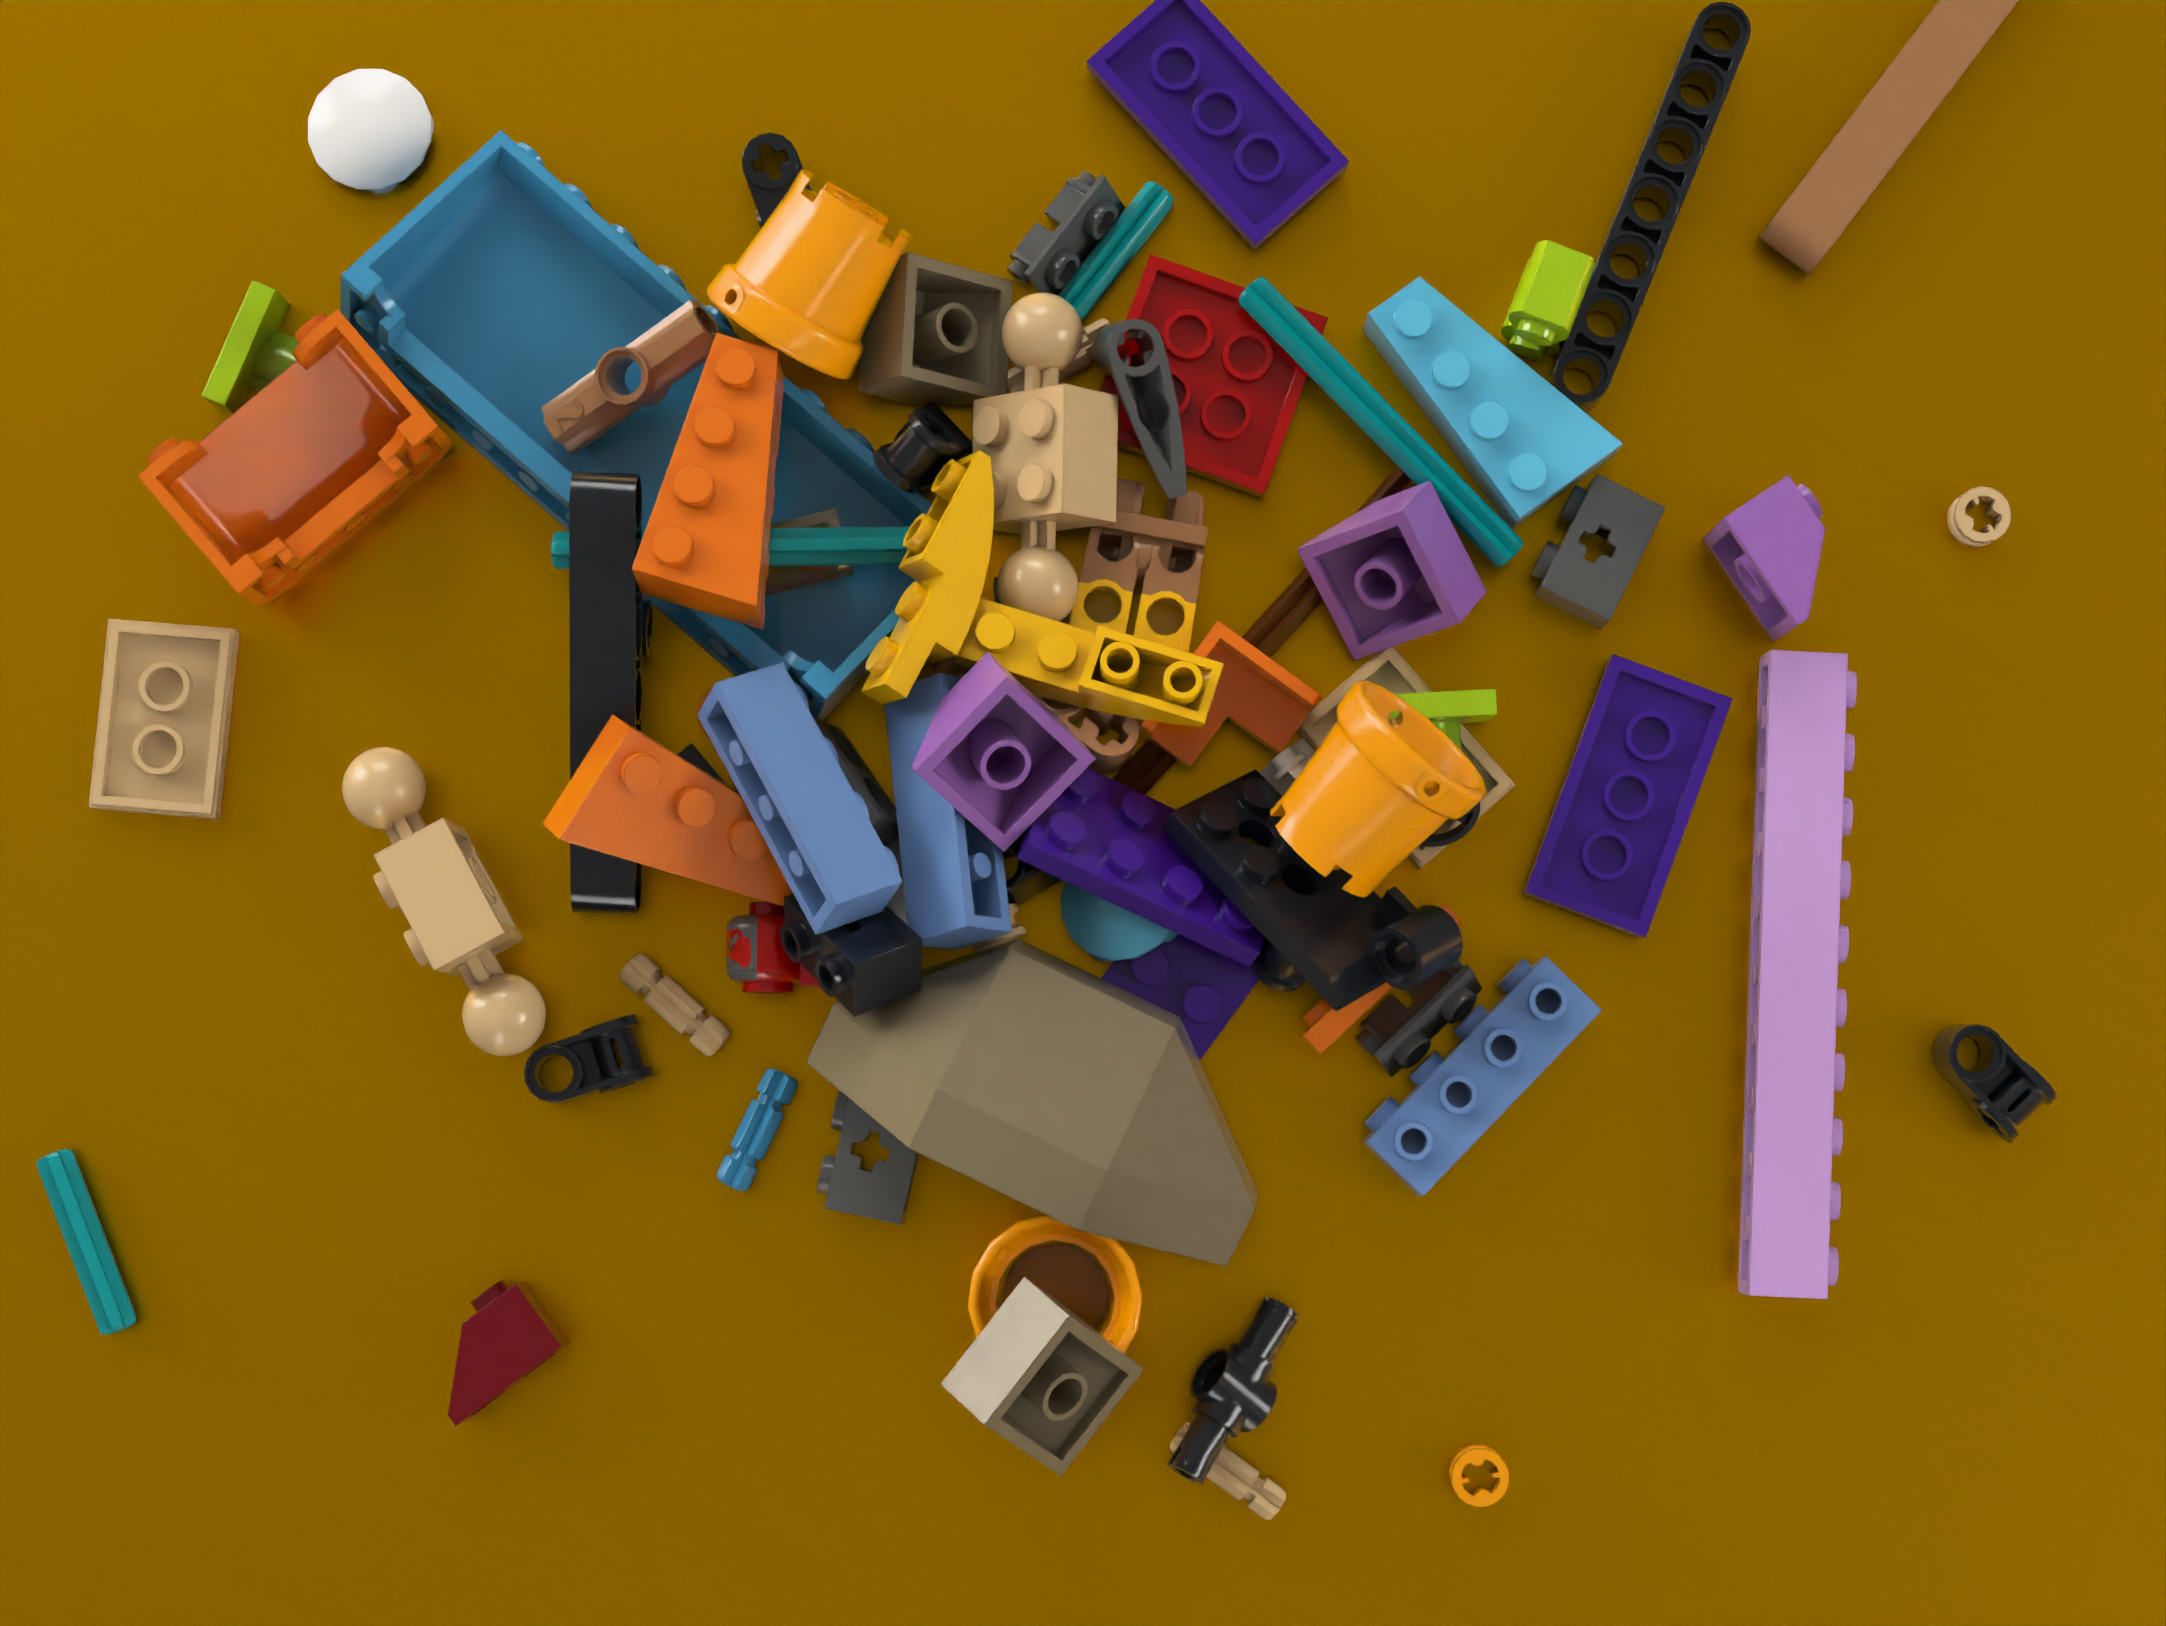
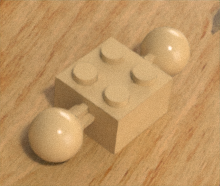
[972,292,1118,622]
[342,747,546,1056]

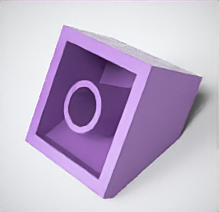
[1702,475,1825,643]
[1297,481,1487,660]
[912,652,1096,852]

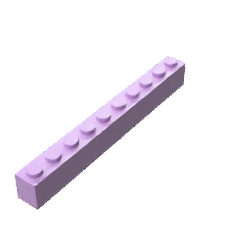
[1738,650,1857,1299]

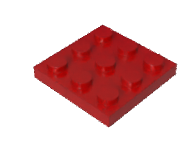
[1100,254,1328,498]

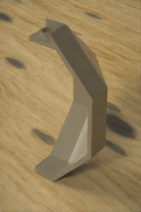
[806,939,1259,1266]

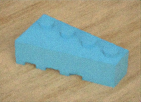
[1362,276,1623,529]

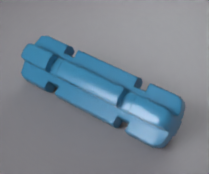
[717,1068,798,1191]

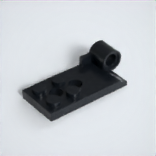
[1162,769,1463,1011]

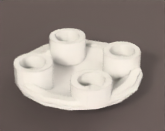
[308,69,434,194]

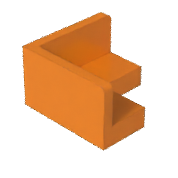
[1139,620,1322,769]

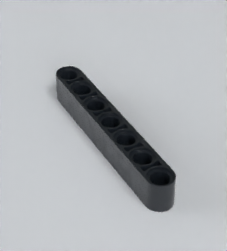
[1547,2,1751,413]
[569,472,642,914]

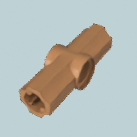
[541,300,723,454]

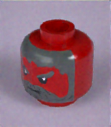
[726,902,800,994]

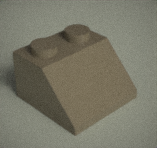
[859,252,1012,405]
[941,1277,1144,1476]

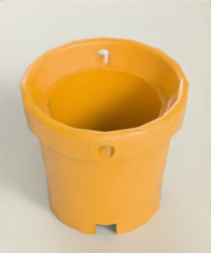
[707,170,912,379]
[1270,680,1487,898]
[968,1214,1143,1353]

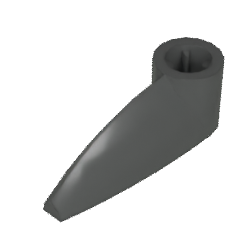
[1092,319,1187,499]

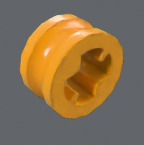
[1449,1445,1509,1507]

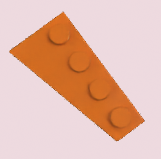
[632,332,784,630]
[543,714,793,907]

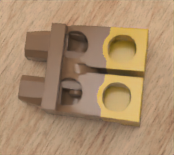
[1069,478,1208,653]

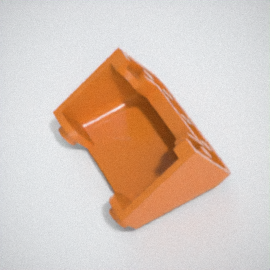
[137,308,453,606]

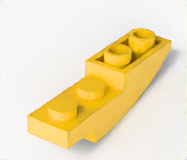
[861,450,994,705]
[954,598,1224,727]

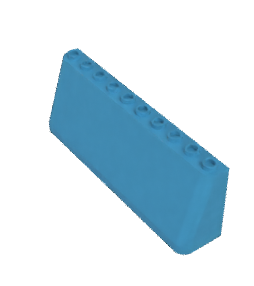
[340,130,932,721]

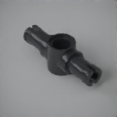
[1167,1297,1300,1485]

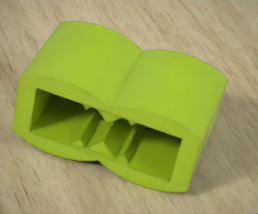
[1501,240,1596,360]

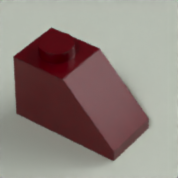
[448,1280,570,1426]

